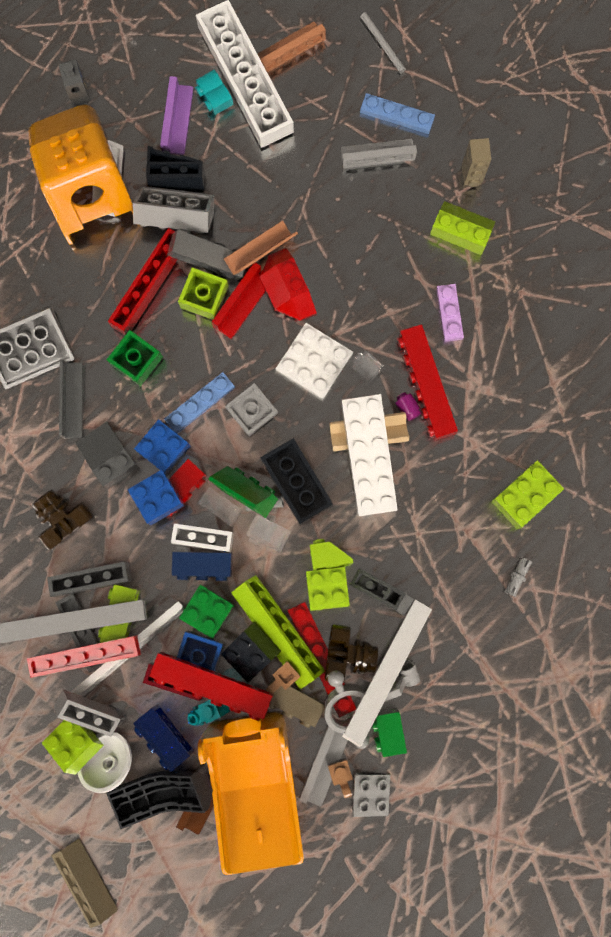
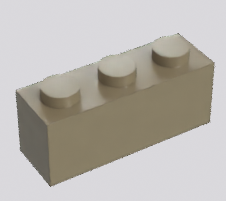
[461,138,491,187]
[266,677,325,728]

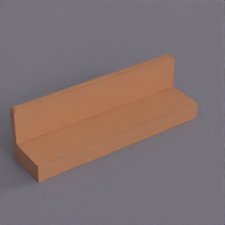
[257,22,326,73]
[224,221,298,275]

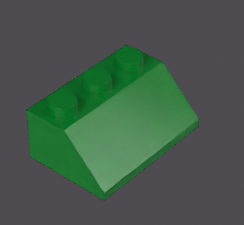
[208,466,278,518]

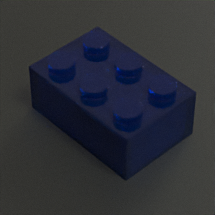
[133,704,195,772]

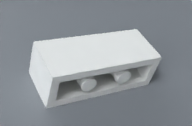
[171,524,234,553]

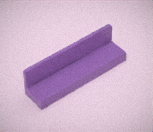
[160,76,193,155]

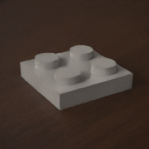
[225,383,278,436]

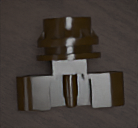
[32,489,94,550]
[325,624,378,681]

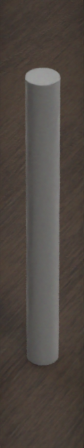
[360,12,406,73]

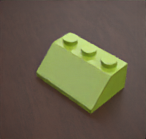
[430,201,496,255]
[310,539,353,570]

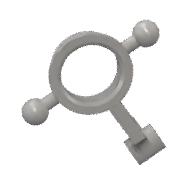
[324,660,420,749]

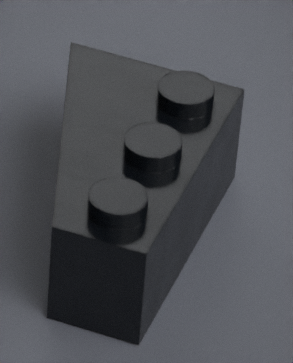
[146,145,205,190]

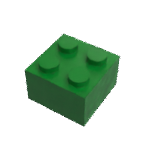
[106,330,163,387]
[179,584,235,639]
[372,708,407,757]

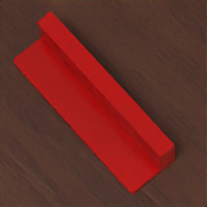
[212,262,266,339]

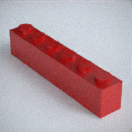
[108,228,178,335]
[397,324,458,441]
[149,652,274,721]

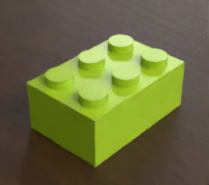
[491,460,564,530]

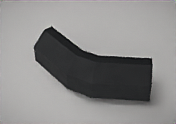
[106,771,213,829]

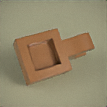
[266,661,301,693]
[327,759,353,798]

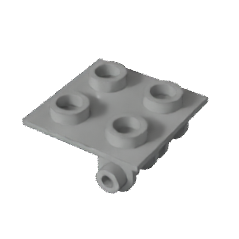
[352,773,390,817]

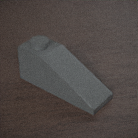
[350,568,414,616]

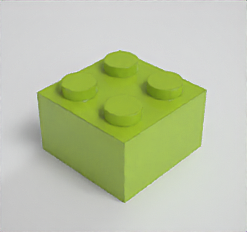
[178,267,229,320]
[306,567,350,611]
[42,720,104,775]

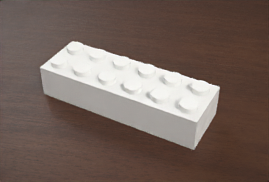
[341,394,397,516]

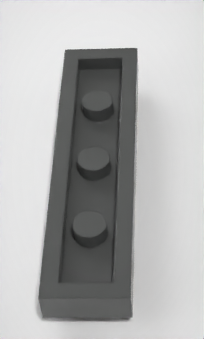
[55,593,104,673]

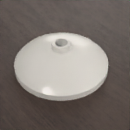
[78,732,132,793]

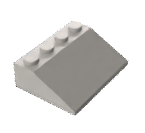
[0,305,75,390]

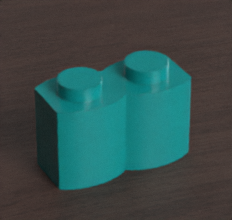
[195,70,234,115]

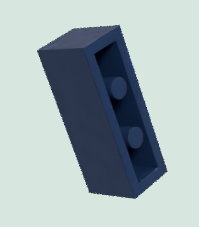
[172,552,233,581]

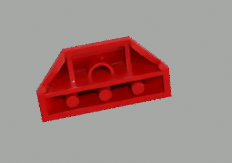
[260,248,317,321]

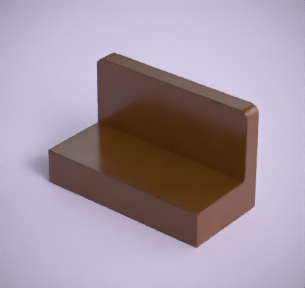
[176,797,214,835]

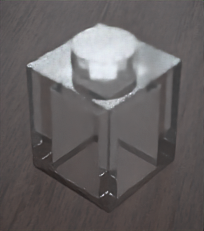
[353,350,383,383]

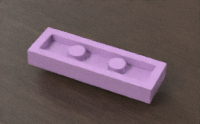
[436,284,464,342]

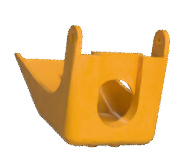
[28,104,133,245]
[198,712,303,875]

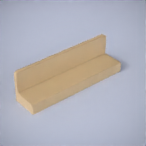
[330,412,409,452]

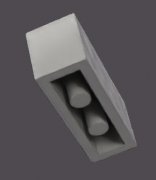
[53,689,121,737]

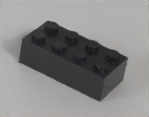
[260,438,333,526]

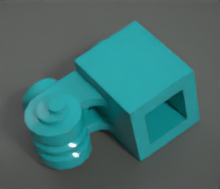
[187,699,231,726]

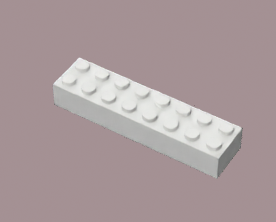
[196,0,294,148]

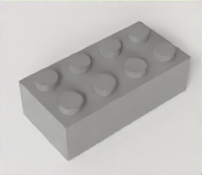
[133,186,214,233]

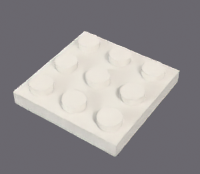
[276,323,353,400]

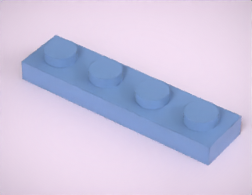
[360,93,435,134]
[164,372,235,434]

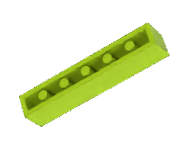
[231,575,325,689]

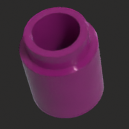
[395,392,422,421]

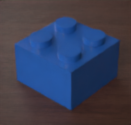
[134,419,191,475]
[128,470,184,525]
[177,631,225,672]

